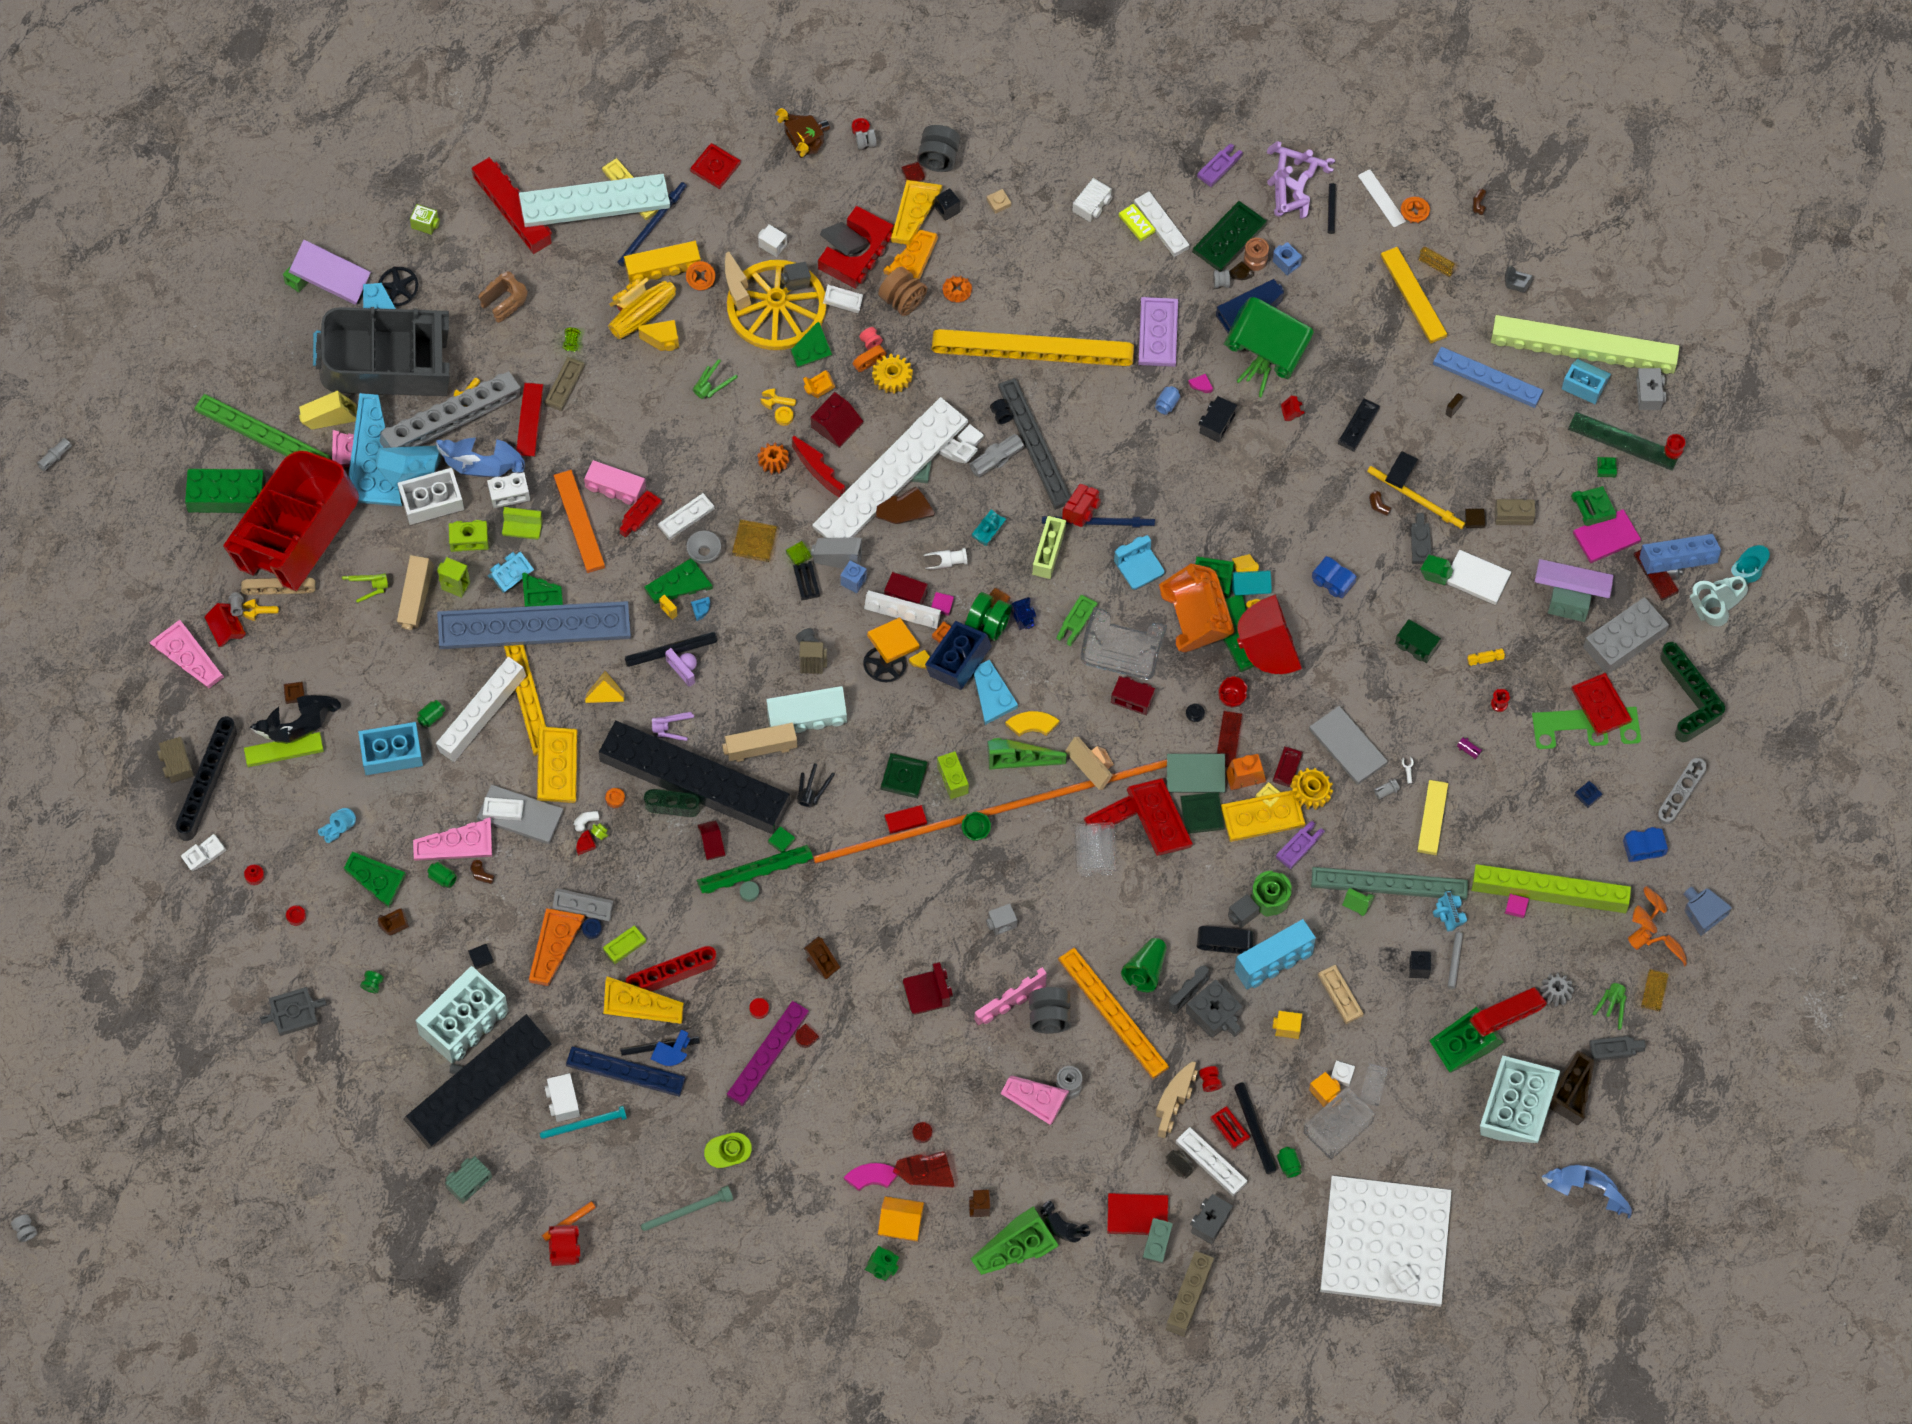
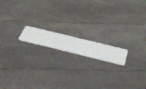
[1358,170,1406,227]

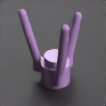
[652,712,694,741]

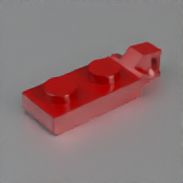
[619,490,662,538]

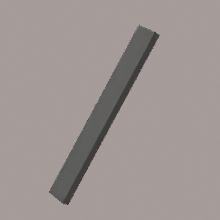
[998,378,1070,510]

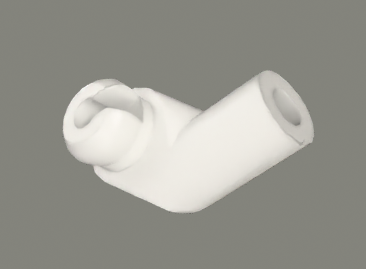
[573,811,599,831]

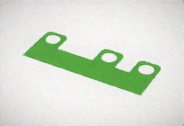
[1532,707,1641,749]

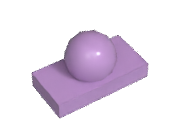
[665,648,697,687]

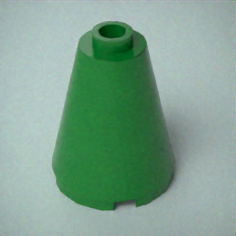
[1121,938,1167,993]

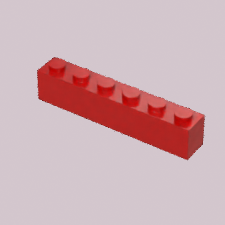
[471,157,552,254]

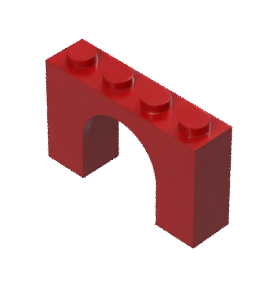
[818,206,894,289]

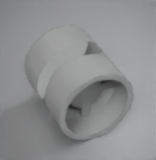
[1056,1066,1082,1100]

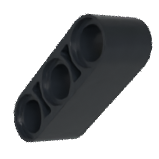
[1196,926,1255,954]

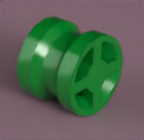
[360,971,384,994]

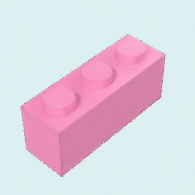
[584,460,646,505]

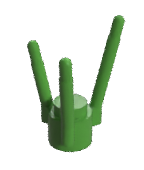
[1237,356,1271,398]
[692,359,738,399]
[1592,983,1627,1030]

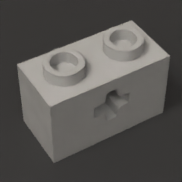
[1636,368,1666,410]

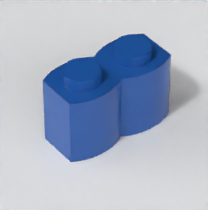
[1312,556,1357,599]
[1623,827,1668,862]

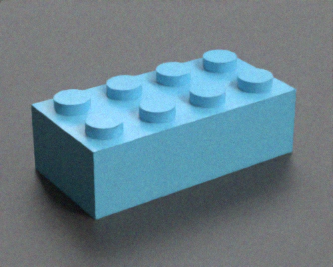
[1234,919,1316,989]

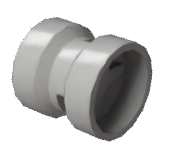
[855,129,877,150]
[11,1214,38,1242]

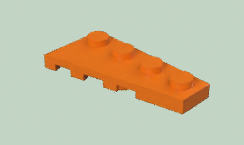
[529,908,585,986]

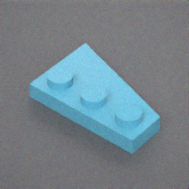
[973,660,1018,725]

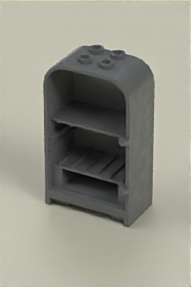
[316,307,450,396]

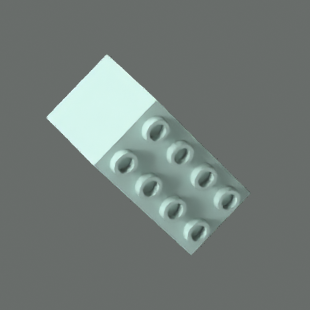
[416,966,508,1064]

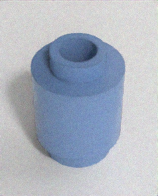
[1155,386,1180,415]

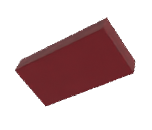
[1273,746,1303,788]

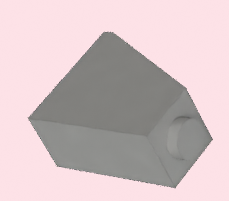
[811,538,862,569]

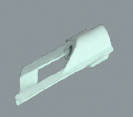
[1690,576,1748,627]

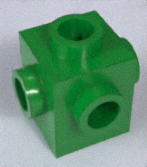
[864,1246,899,1281]

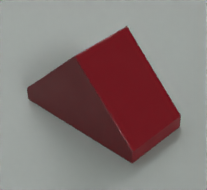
[697,820,726,861]

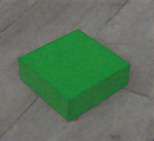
[768,826,795,853]

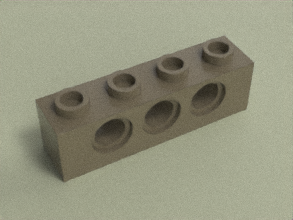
[1166,1251,1214,1337]

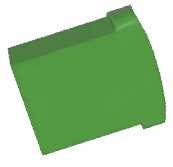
[1342,888,1375,916]

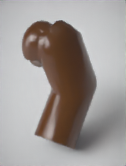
[470,860,495,884]

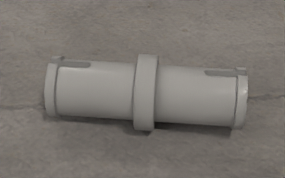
[37,438,72,471]

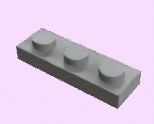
[552,888,614,921]

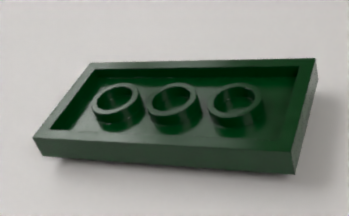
[1192,201,1267,272]

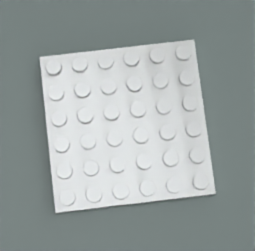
[1320,1176,1451,1307]

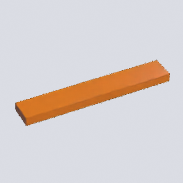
[554,470,605,573]

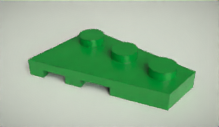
[344,852,406,908]

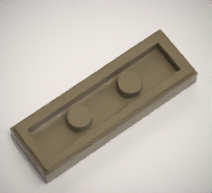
[544,357,585,411]

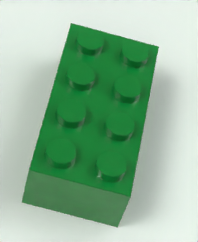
[185,469,266,513]

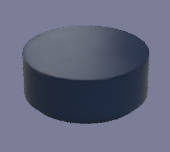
[582,918,602,939]

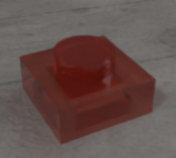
[901,162,925,182]

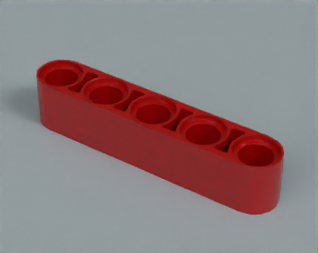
[625,946,717,992]
[1470,987,1547,1037]

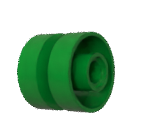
[965,592,1012,641]

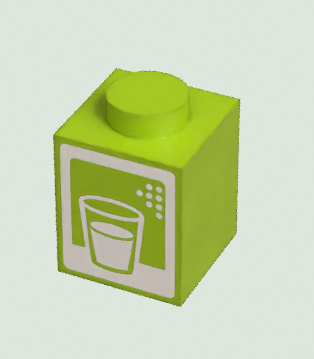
[410,204,440,235]

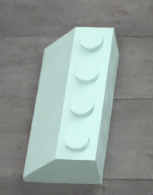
[766,686,847,733]

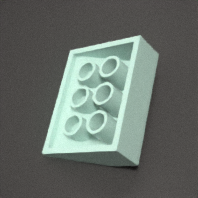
[1480,1055,1560,1143]

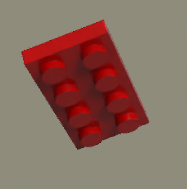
[1127,778,1193,856]

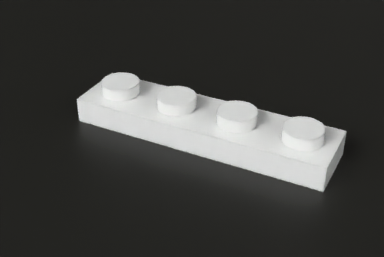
[1134,192,1190,257]
[864,590,941,629]
[1176,1127,1247,1196]

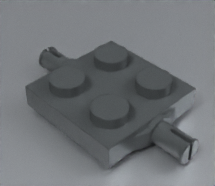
[260,987,326,1036]

